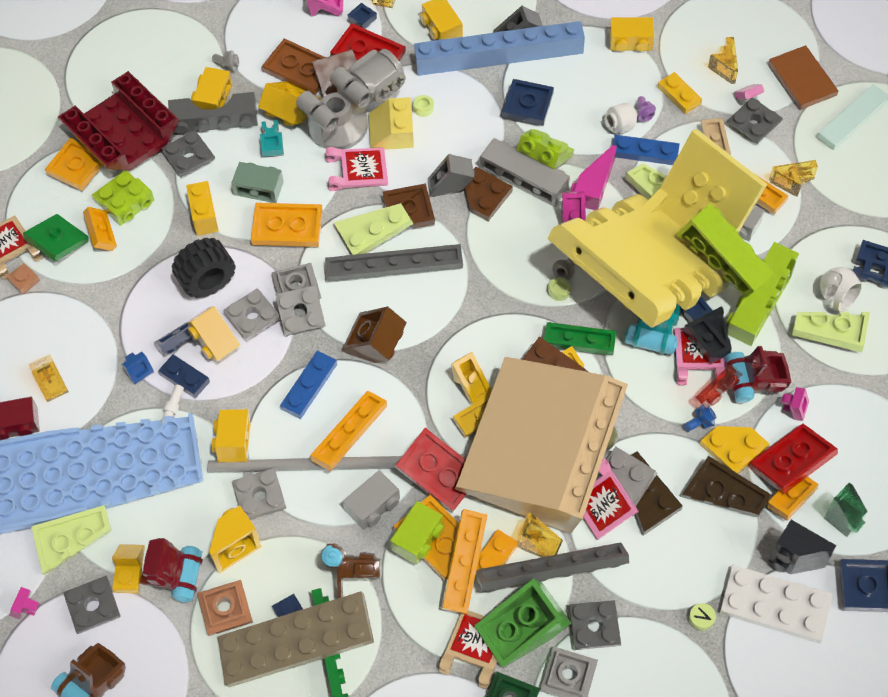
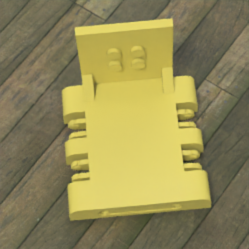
[547,129,767,328]

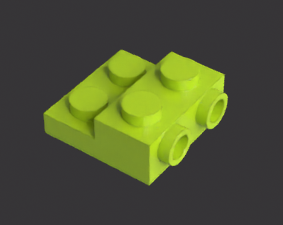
[516,129,575,169]
[91,170,155,226]

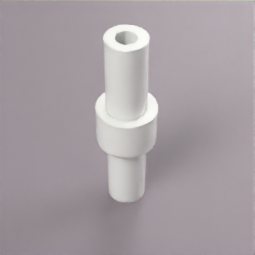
[161,385,184,424]

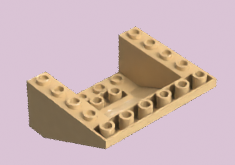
[455,357,628,534]

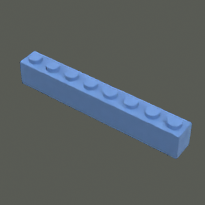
[414,21,585,76]

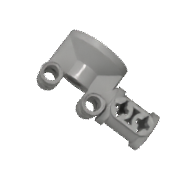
[296,49,406,149]

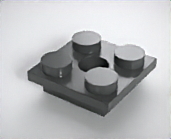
[727,97,783,144]
[161,130,215,177]
[63,575,121,634]
[569,600,622,650]

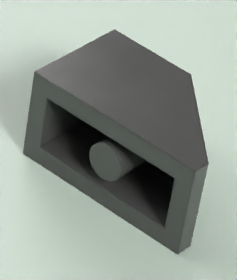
[493,5,543,33]
[428,154,475,197]

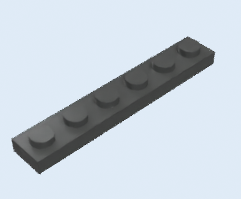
[325,244,463,282]
[476,542,630,592]

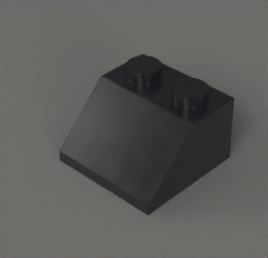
[768,519,837,575]

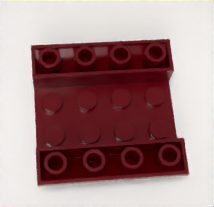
[58,71,179,171]

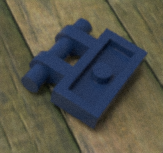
[853,240,888,288]

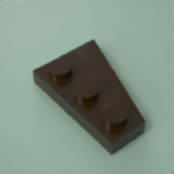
[631,451,683,536]
[682,455,772,517]

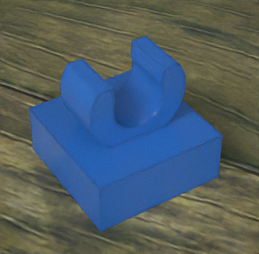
[122,351,154,384]

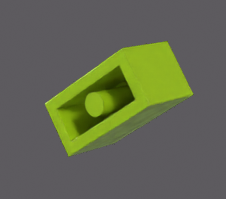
[390,501,445,565]

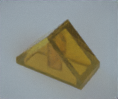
[28,354,69,402]
[518,513,563,557]

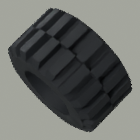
[171,237,236,298]

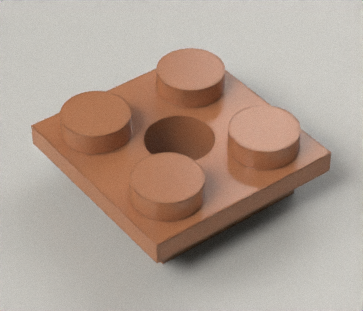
[197,580,253,636]

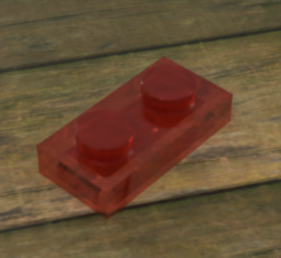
[695,364,743,407]

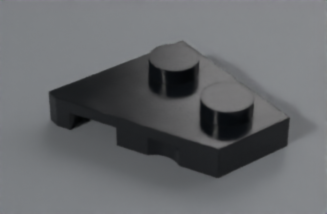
[684,306,732,364]

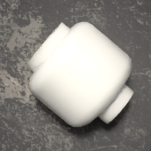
[604,103,638,134]

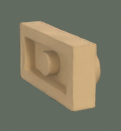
[700,118,731,155]

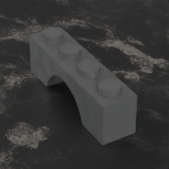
[168,92,258,134]

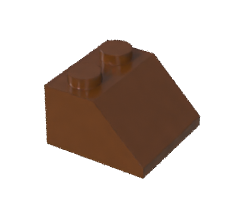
[342,306,407,363]

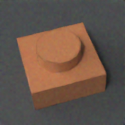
[6,263,40,295]

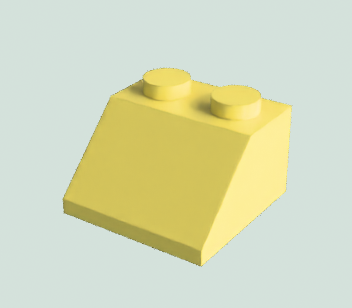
[369,97,414,150]

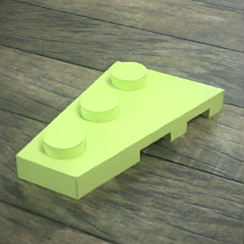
[625,163,666,200]
[334,203,413,255]
[792,312,870,352]
[31,505,112,575]

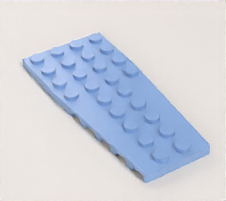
[0,413,204,534]

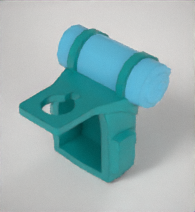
[624,304,681,355]

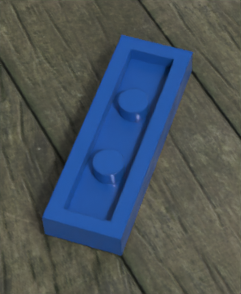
[613,134,680,165]
[280,350,338,420]

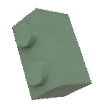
[231,161,284,203]

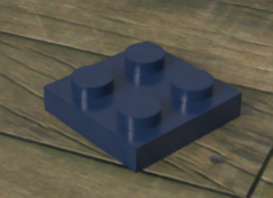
[502,79,554,126]
[839,559,888,612]

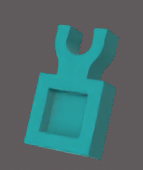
[260,120,284,157]

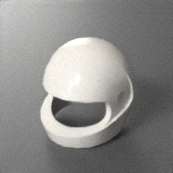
[820,267,862,312]

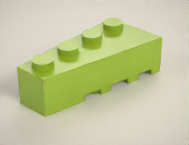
[676,203,773,297]
[726,242,799,347]

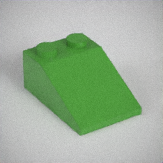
[475,578,572,668]

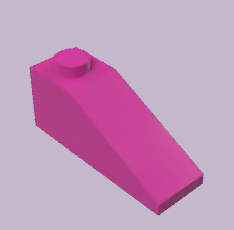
[570,145,617,210]

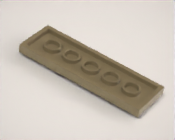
[218,591,374,688]

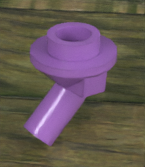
[637,96,656,122]

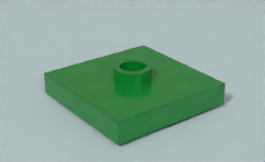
[23,214,89,261]

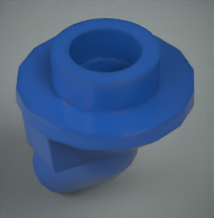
[683,405,717,432]

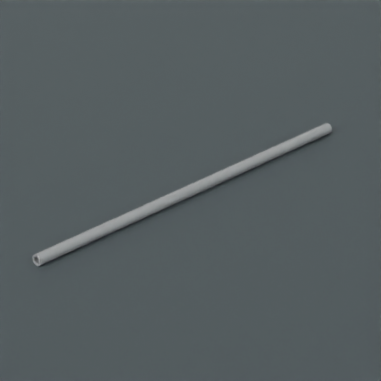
[208,451,612,473]

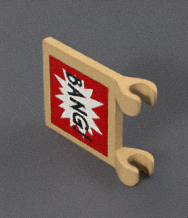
[0,215,43,280]
[439,610,498,689]

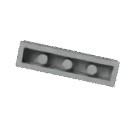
[480,138,570,207]

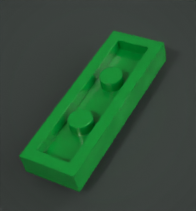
[544,322,616,356]

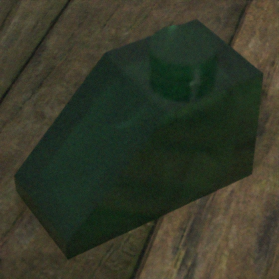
[824,482,868,537]

